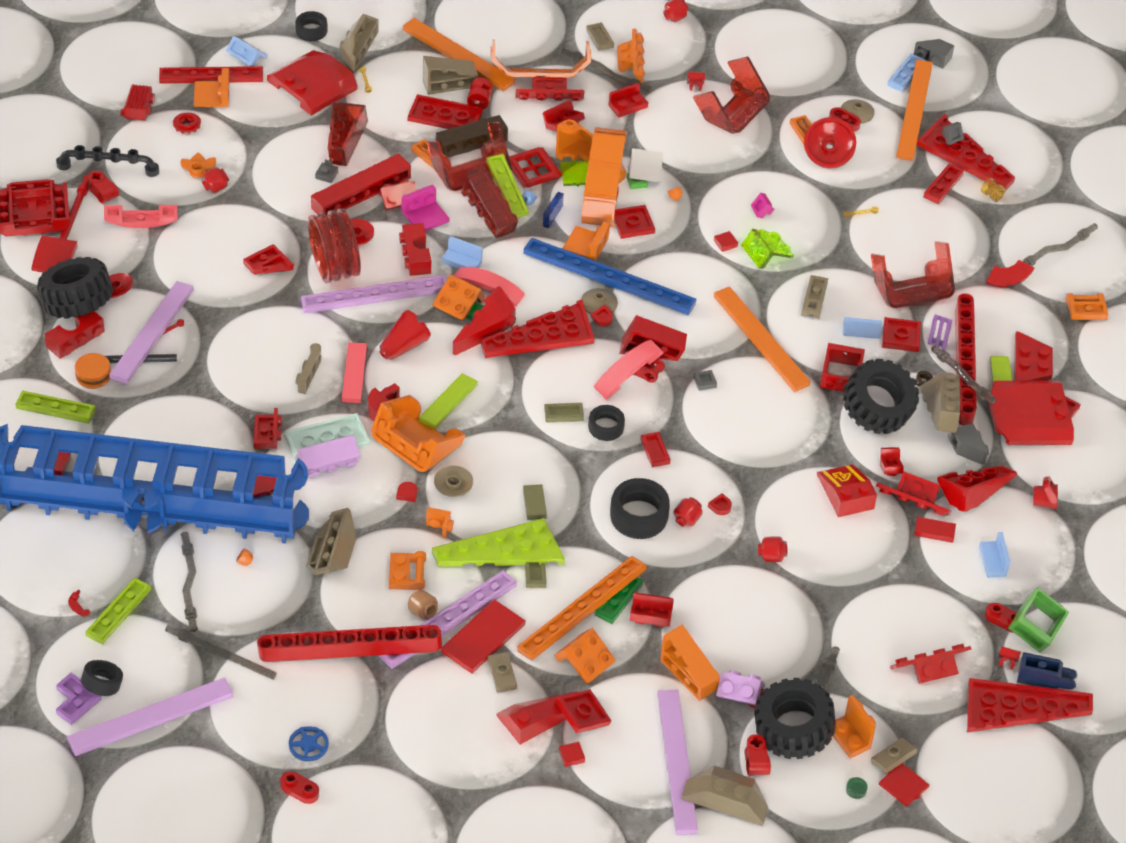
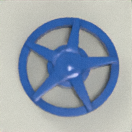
[289,726,329,761]

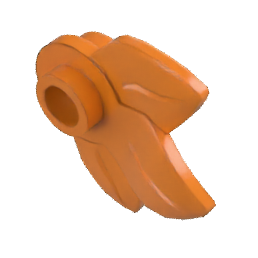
[181,152,216,178]

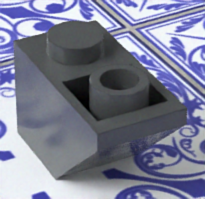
[913,39,954,69]
[949,423,989,465]

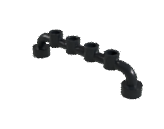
[56,145,159,177]

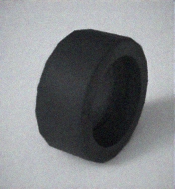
[295,11,328,41]
[588,405,625,441]
[81,660,123,696]

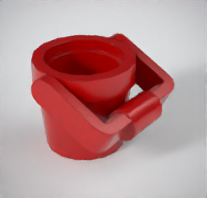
[1033,476,1058,509]

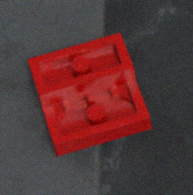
[31,235,78,273]

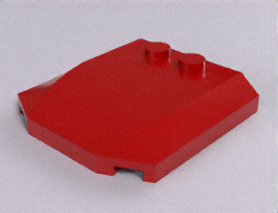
[267,50,357,116]
[0,179,70,237]
[988,380,1074,445]

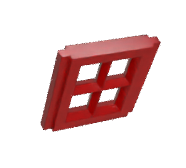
[506,147,562,188]

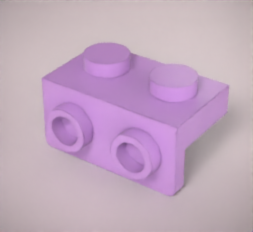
[716,670,765,705]

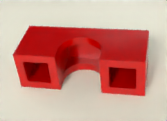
[399,223,432,276]
[44,311,105,359]

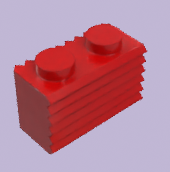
[124,84,155,121]

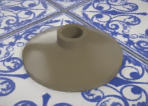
[841,99,874,124]
[581,288,618,314]
[434,466,473,497]

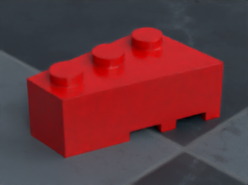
[619,315,687,361]

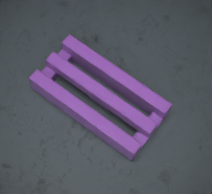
[928,314,952,350]

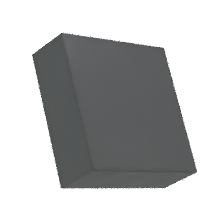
[693,370,717,391]

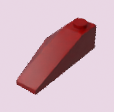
[453,286,516,356]
[937,466,1017,512]

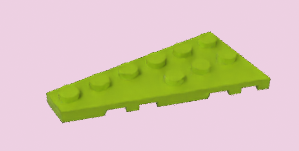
[432,518,565,567]

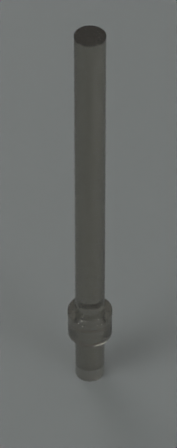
[165,624,277,680]

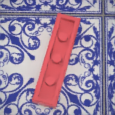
[342,342,367,403]

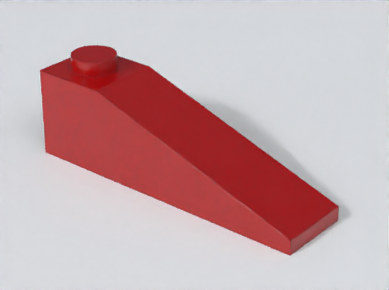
[496,691,578,745]

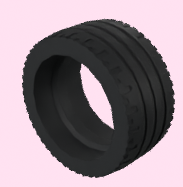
[610,478,670,539]

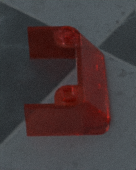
[693,56,770,134]
[426,122,512,191]
[871,241,955,308]

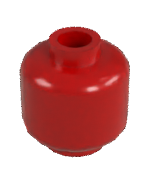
[663,0,689,23]
[202,167,229,194]
[673,497,703,527]
[758,536,788,562]

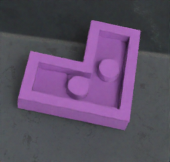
[56,672,102,725]

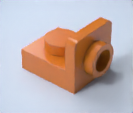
[426,507,454,538]

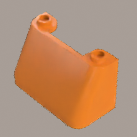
[555,119,626,183]
[371,395,465,472]

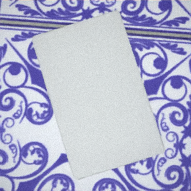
[629,148,663,182]

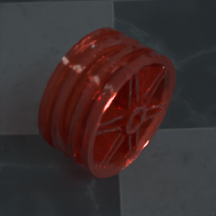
[308,208,361,284]

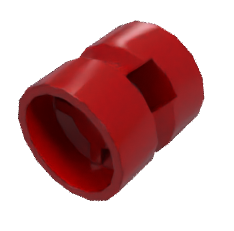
[467,78,493,110]

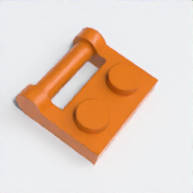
[1066,293,1109,320]
[389,551,426,590]

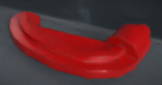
[68,590,90,616]

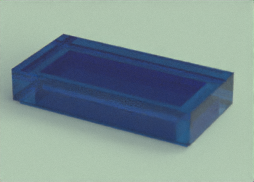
[543,192,564,229]

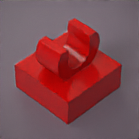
[687,72,705,91]
[998,646,1021,670]

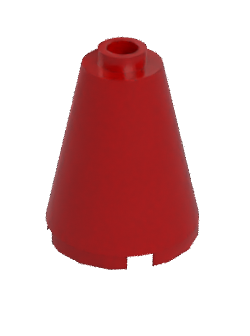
[379,310,431,360]

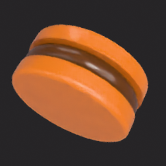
[75,353,111,389]

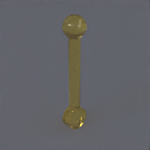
[359,66,372,93]
[843,206,879,217]

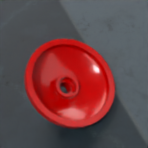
[804,117,857,168]

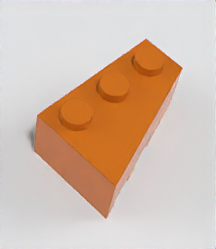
[660,624,720,701]

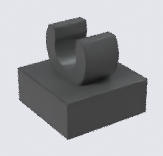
[942,122,964,145]
[315,159,338,183]

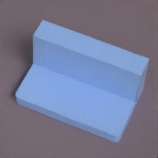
[226,36,268,66]
[442,236,483,269]
[843,317,882,339]
[979,532,1010,578]

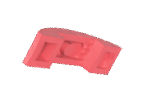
[104,205,177,228]
[454,267,525,307]
[594,340,663,400]

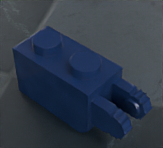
[1017,652,1078,690]

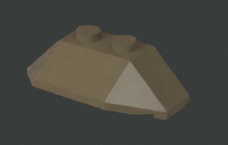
[339,14,379,73]
[306,508,357,575]
[681,766,768,826]

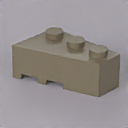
[423,56,478,95]

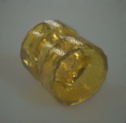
[981,178,1006,202]

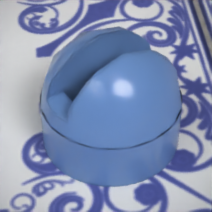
[522,190,537,205]

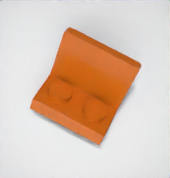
[194,68,230,107]
[563,221,610,261]
[432,274,486,321]
[554,627,616,684]
[833,695,876,759]

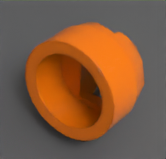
[667,187,683,200]
[236,548,253,566]

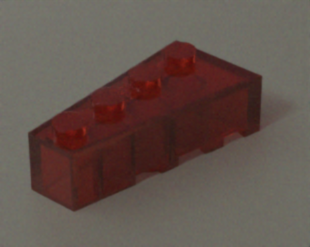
[327,102,368,166]
[461,166,518,238]

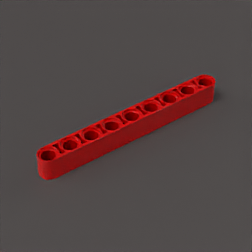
[955,293,977,426]
[257,625,442,662]

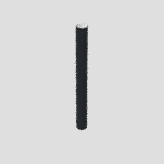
[105,354,177,363]

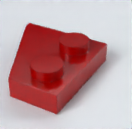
[243,244,294,275]

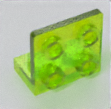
[741,229,794,269]

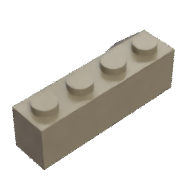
[919,373,960,433]

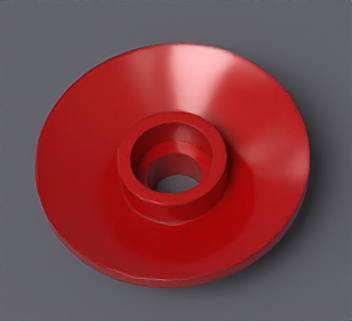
[338,218,374,245]
[109,273,134,298]

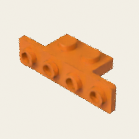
[617,28,645,84]

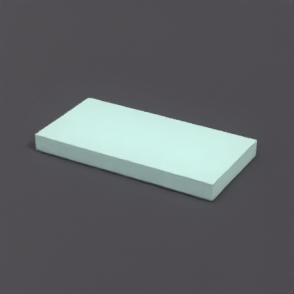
[284,413,370,462]

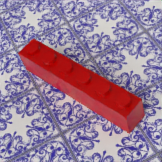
[311,153,411,220]

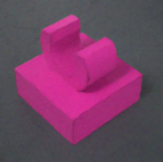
[751,192,775,219]

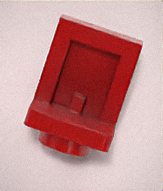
[880,447,904,476]

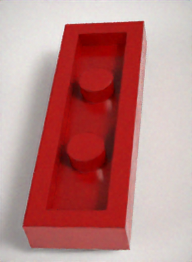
[923,163,964,205]

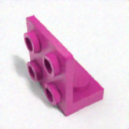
[401,184,450,231]

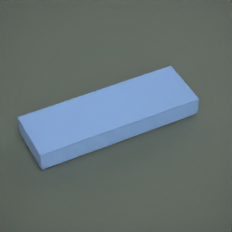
[887,54,926,92]

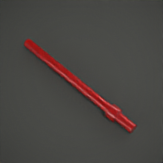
[60,175,90,239]

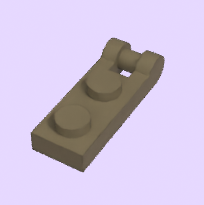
[801,275,829,319]
[295,343,322,394]

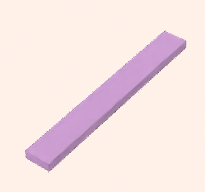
[300,275,446,313]
[110,281,194,384]
[379,570,517,669]
[67,677,233,756]
[657,689,698,835]

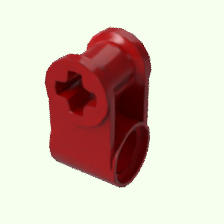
[88,171,119,204]
[633,358,665,383]
[744,734,771,776]

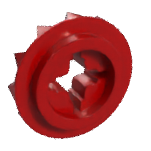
[173,112,201,134]

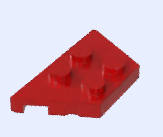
[1014,331,1053,381]

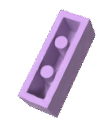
[296,435,360,478]

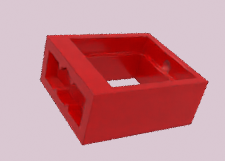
[820,343,865,392]

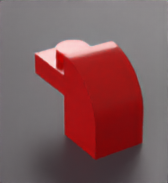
[368,383,400,421]

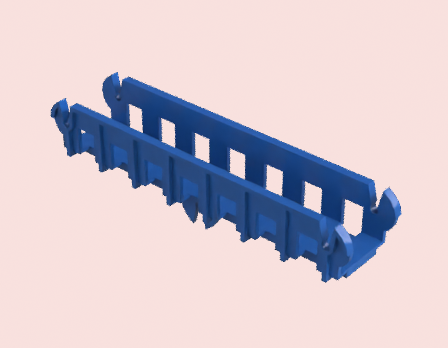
[0,423,309,544]

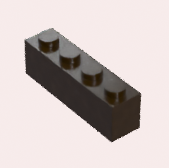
[436,115,508,158]

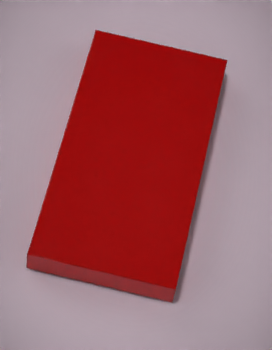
[407,94,483,129]
[441,599,526,674]

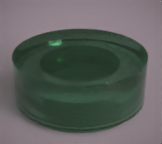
[846,777,868,799]

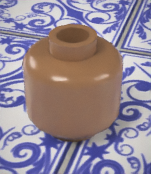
[408,590,438,620]

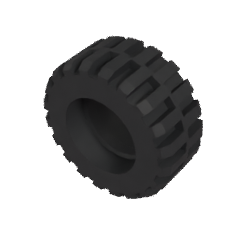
[37,257,113,319]
[843,359,919,434]
[754,678,836,759]

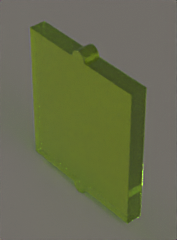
[560,161,589,187]

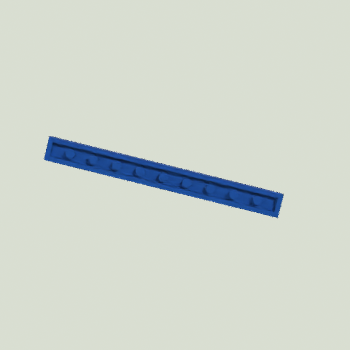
[523,238,697,315]

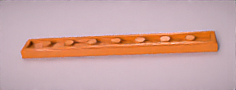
[403,18,515,91]
[896,59,933,161]
[714,286,811,392]
[517,556,647,661]

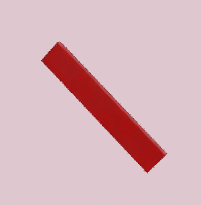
[159,66,263,84]

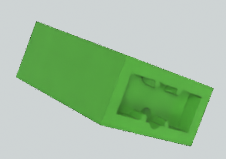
[1008,587,1069,653]

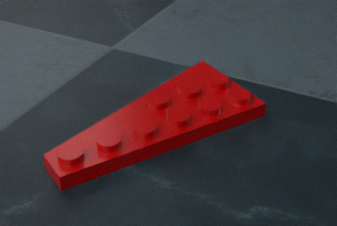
[916,114,1015,191]

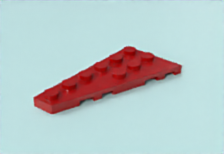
[481,299,595,358]
[966,678,1093,733]

